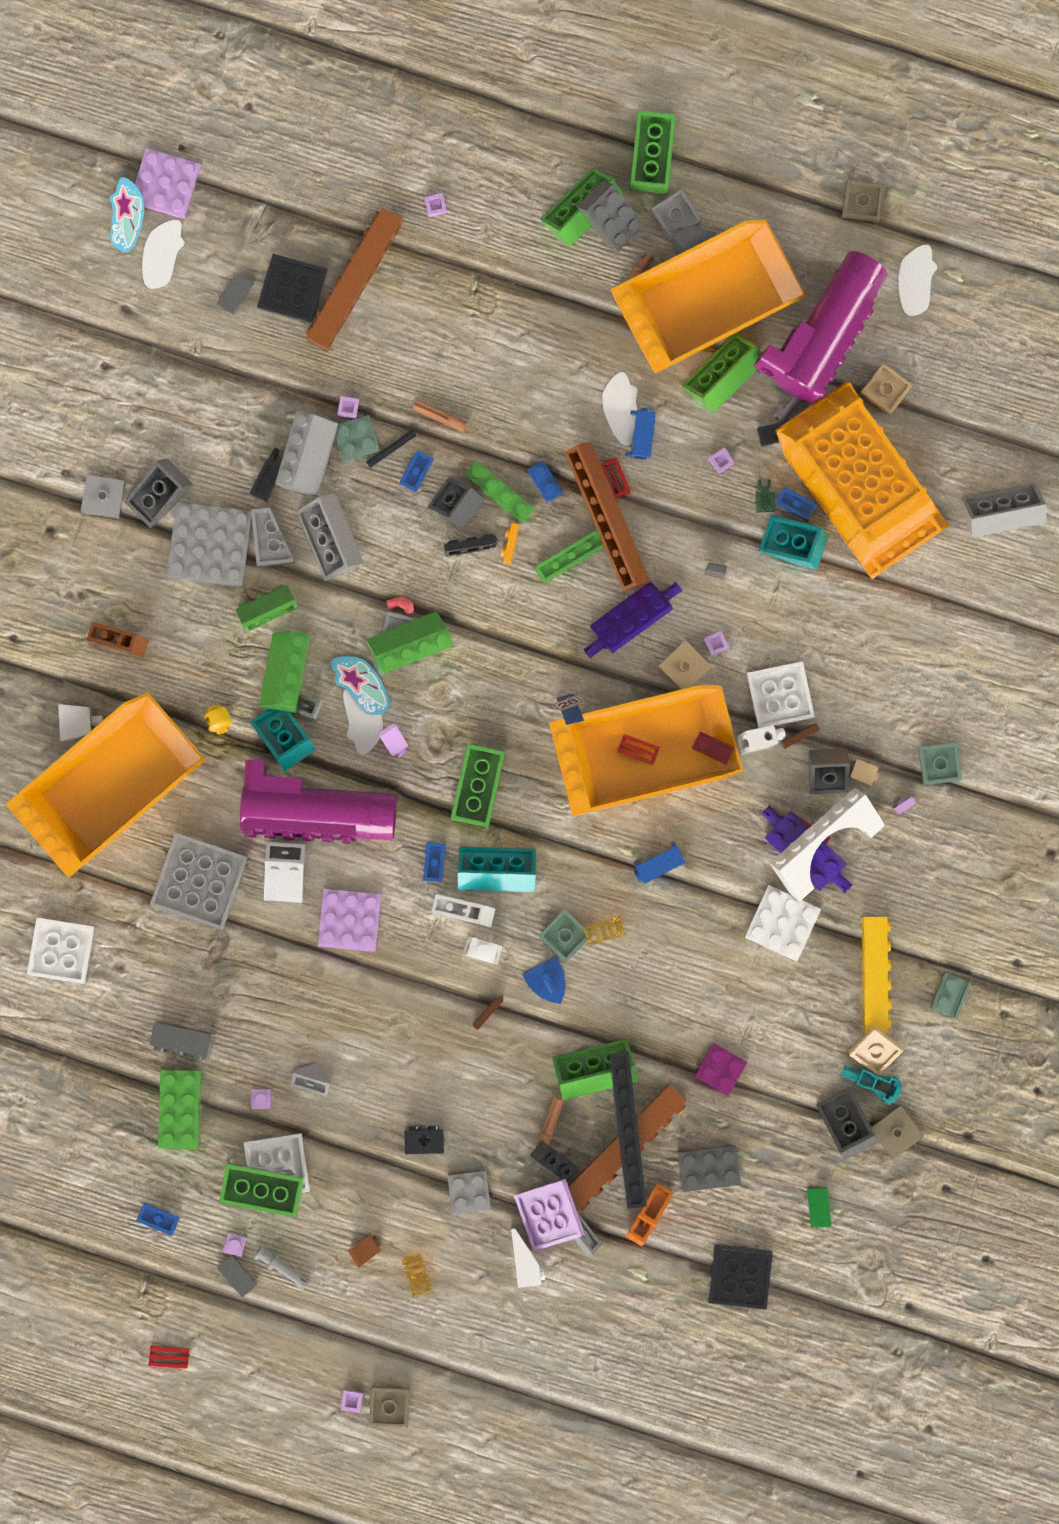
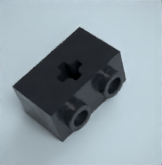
[404,1125,444,1155]
[530,1140,577,1182]

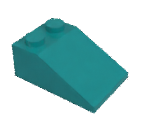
[758,516,829,570]
[250,709,316,771]

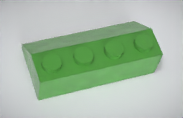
[540,168,623,246]
[682,333,761,413]
[366,611,454,675]
[259,631,310,713]
[552,1038,638,1101]

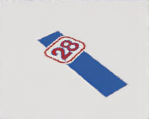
[553,693,584,726]

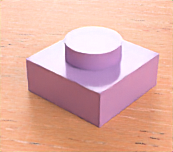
[424,193,447,217]
[337,396,360,419]
[708,447,735,475]
[703,631,729,656]
[894,796,916,814]
[251,1089,271,1109]
[223,1232,247,1257]
[340,1389,363,1413]

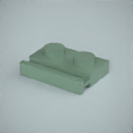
[930,972,971,1019]

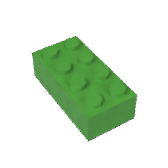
[630,110,676,195]
[451,744,505,828]
[158,1069,202,1149]
[219,1163,305,1217]

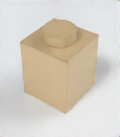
[849,759,880,786]

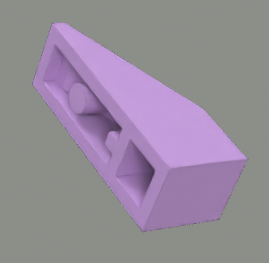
[378,723,409,758]

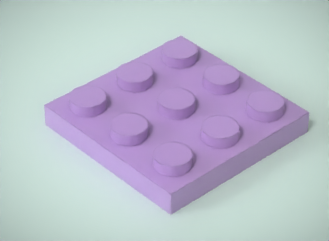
[135,148,201,219]
[318,889,381,952]
[514,1179,585,1251]

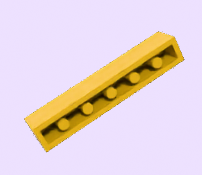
[862,917,892,1033]

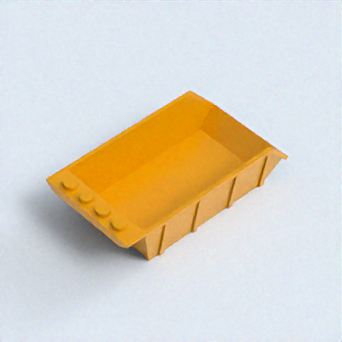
[611,220,807,373]
[776,381,949,579]
[549,685,743,816]
[5,692,206,878]

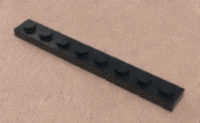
[609,1051,647,1209]

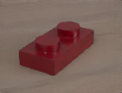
[692,731,735,765]

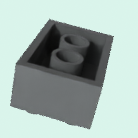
[576,180,645,252]
[149,1022,215,1060]
[677,1145,741,1192]

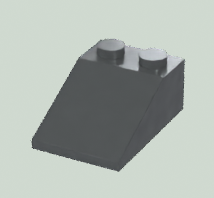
[124,458,194,528]
[816,1087,880,1161]

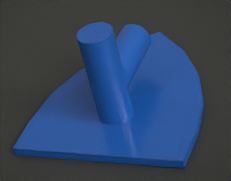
[522,956,565,1004]

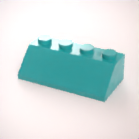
[458,847,536,892]

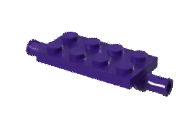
[583,581,682,659]
[761,805,853,893]

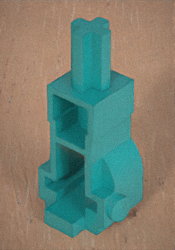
[840,1065,903,1105]

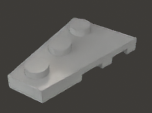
[251,508,295,567]

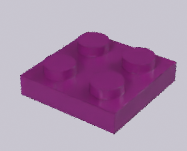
[695,1043,747,1096]

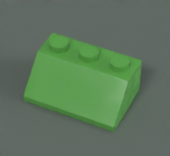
[235,584,298,632]

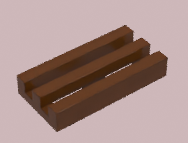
[781,723,819,749]
[473,997,503,1031]

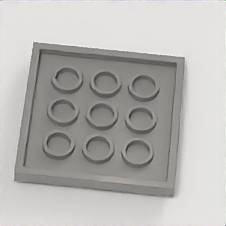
[166,502,252,587]
[150,832,249,930]

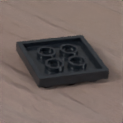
[257,254,328,324]
[708,1244,773,1310]

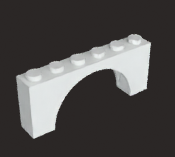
[770,788,885,901]

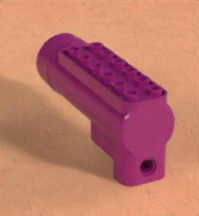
[753,251,888,404]
[240,760,397,844]

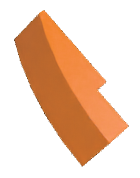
[625,1183,674,1246]

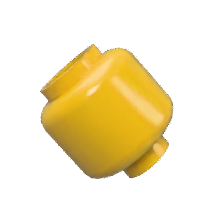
[204,704,232,734]

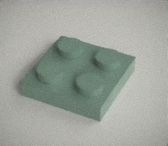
[335,415,380,463]
[918,742,962,785]
[538,909,592,963]

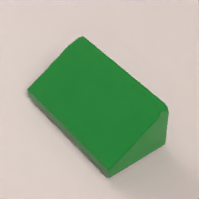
[807,1187,831,1228]

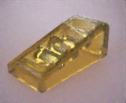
[583,916,626,946]
[402,1253,434,1298]

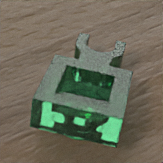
[755,479,776,513]

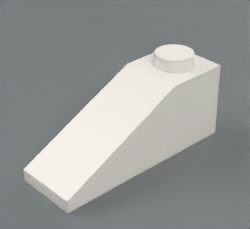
[431,894,495,927]
[511,1227,545,1288]

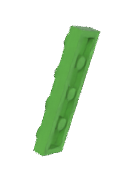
[464,460,534,524]
[534,530,604,584]

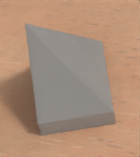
[297,694,323,722]
[290,1062,331,1097]

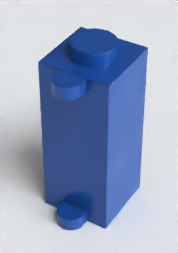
[625,408,656,460]
[633,841,686,884]

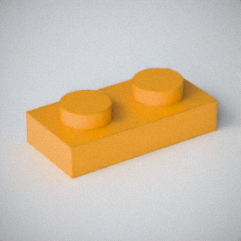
[501,523,519,564]

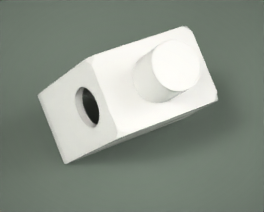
[58,704,104,743]
[737,725,786,754]
[463,936,503,965]

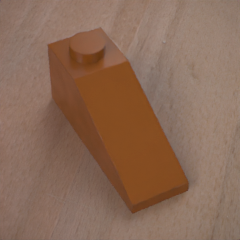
[86,622,149,658]
[348,1233,381,1268]

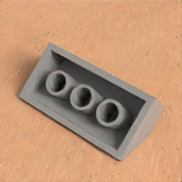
[275,411,339,497]
[961,483,1046,538]
[296,494,364,581]

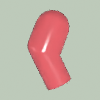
[386,597,414,614]

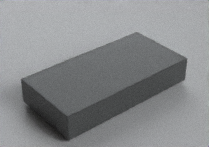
[217,273,254,315]
[704,563,727,579]
[217,1255,257,1298]

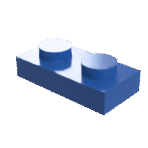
[399,450,434,493]
[527,460,563,503]
[775,486,818,522]
[423,842,446,883]
[136,1203,180,1236]

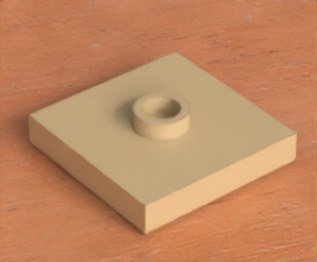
[860,363,913,416]
[658,640,712,690]
[848,1026,904,1076]

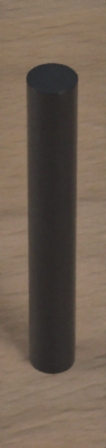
[366,430,417,468]

